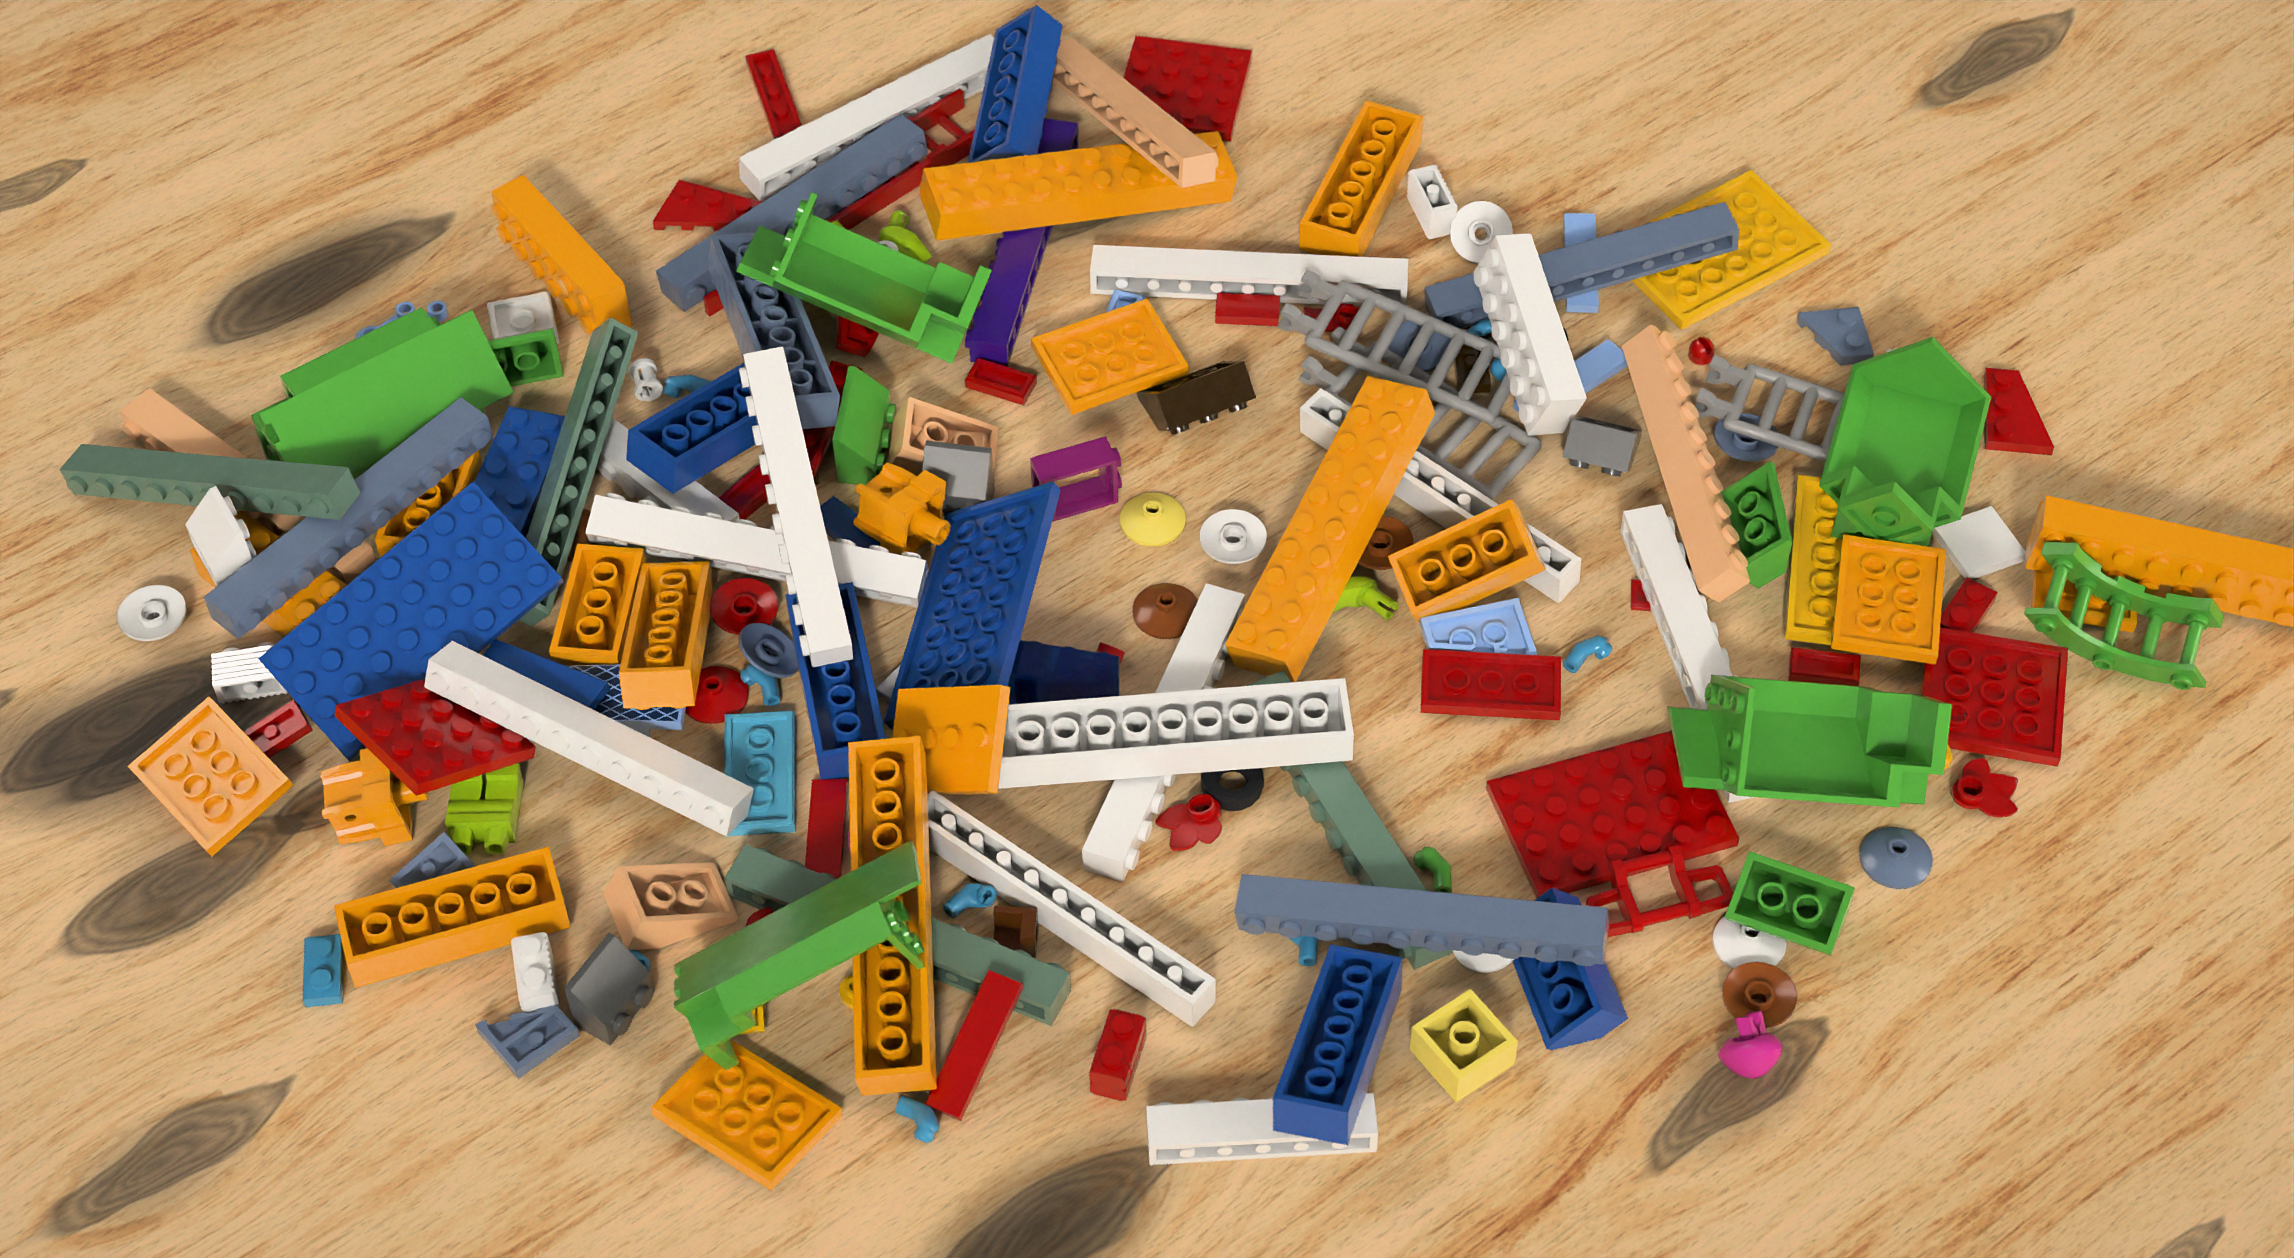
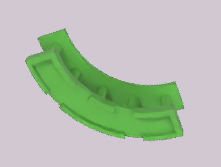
[2024,542,2224,690]

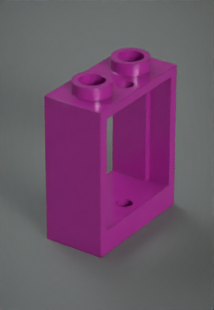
[1030,436,1122,522]

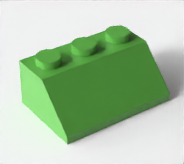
[488,328,564,387]
[832,366,896,485]
[1721,461,1793,589]
[1725,851,1855,956]

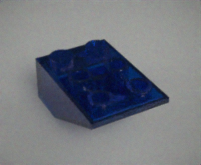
[1008,640,1120,705]

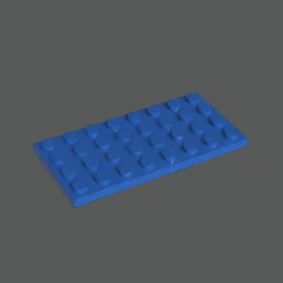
[258,482,564,762]
[884,482,1061,730]

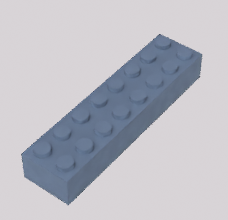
[707,232,840,429]

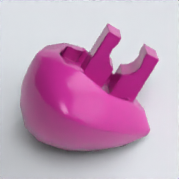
[1718,1011,1783,1079]

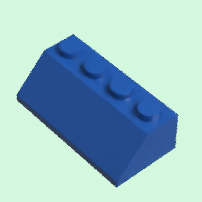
[1512,888,1628,1050]

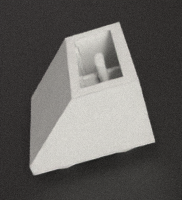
[185,486,257,587]

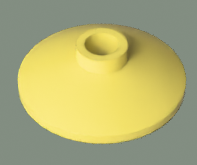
[1120,493,1186,547]

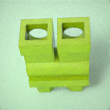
[445,763,524,855]

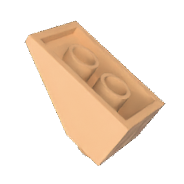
[888,397,999,476]
[603,862,739,950]

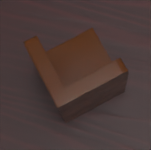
[993,906,1039,958]

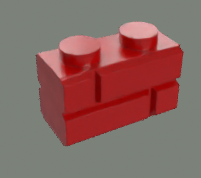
[1089,1009,1146,1101]

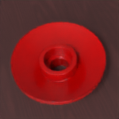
[710,578,778,635]
[685,666,749,724]

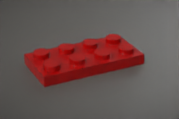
[1420,649,1561,721]

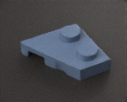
[1797,307,1874,366]
[389,832,475,888]
[475,1005,579,1079]

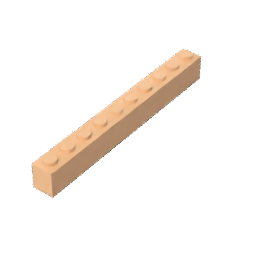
[1052,38,1218,188]
[1622,324,1750,603]
[119,388,376,585]

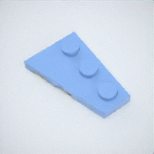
[1419,598,1538,655]

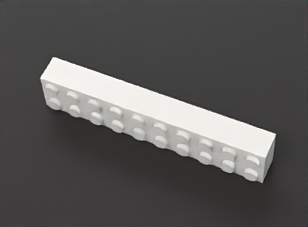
[998,678,1354,789]

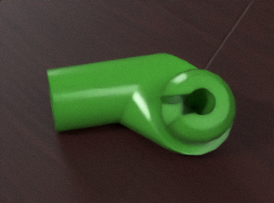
[1413,847,1452,893]

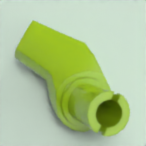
[878,211,932,263]
[1332,576,1399,620]

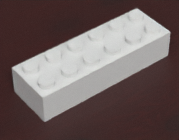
[1474,234,1587,436]

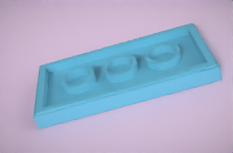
[724,710,796,836]

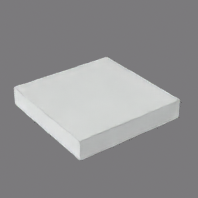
[487,291,560,344]
[1932,506,2026,580]

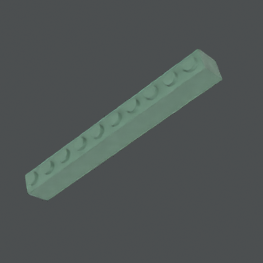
[519,317,639,626]
[59,444,360,520]
[1246,670,1453,970]
[724,844,1071,1026]

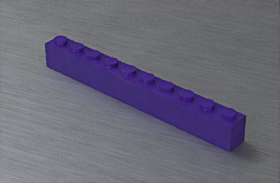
[965,118,1079,367]

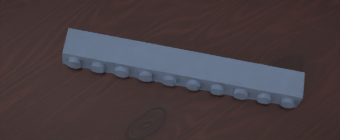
[656,114,928,312]
[1424,202,1739,329]
[204,397,493,639]
[1234,874,1609,966]

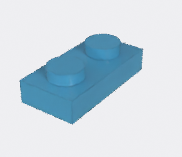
[303,934,344,1007]

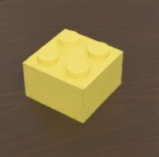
[1409,989,1518,1102]

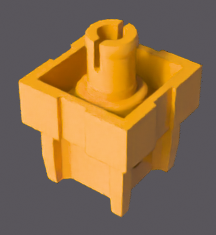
[853,462,951,555]
[320,748,429,846]

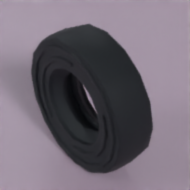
[1201,768,1264,811]

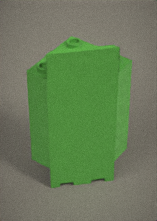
[736,192,992,364]
[251,307,514,480]
[1819,337,1991,547]
[1667,674,1952,808]
[674,840,925,1070]

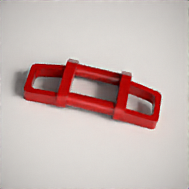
[1585,844,1733,937]

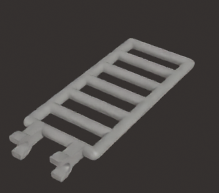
[1278,269,1511,423]
[1299,327,1542,500]
[1695,355,1845,462]

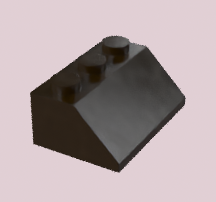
[1137,361,1256,435]

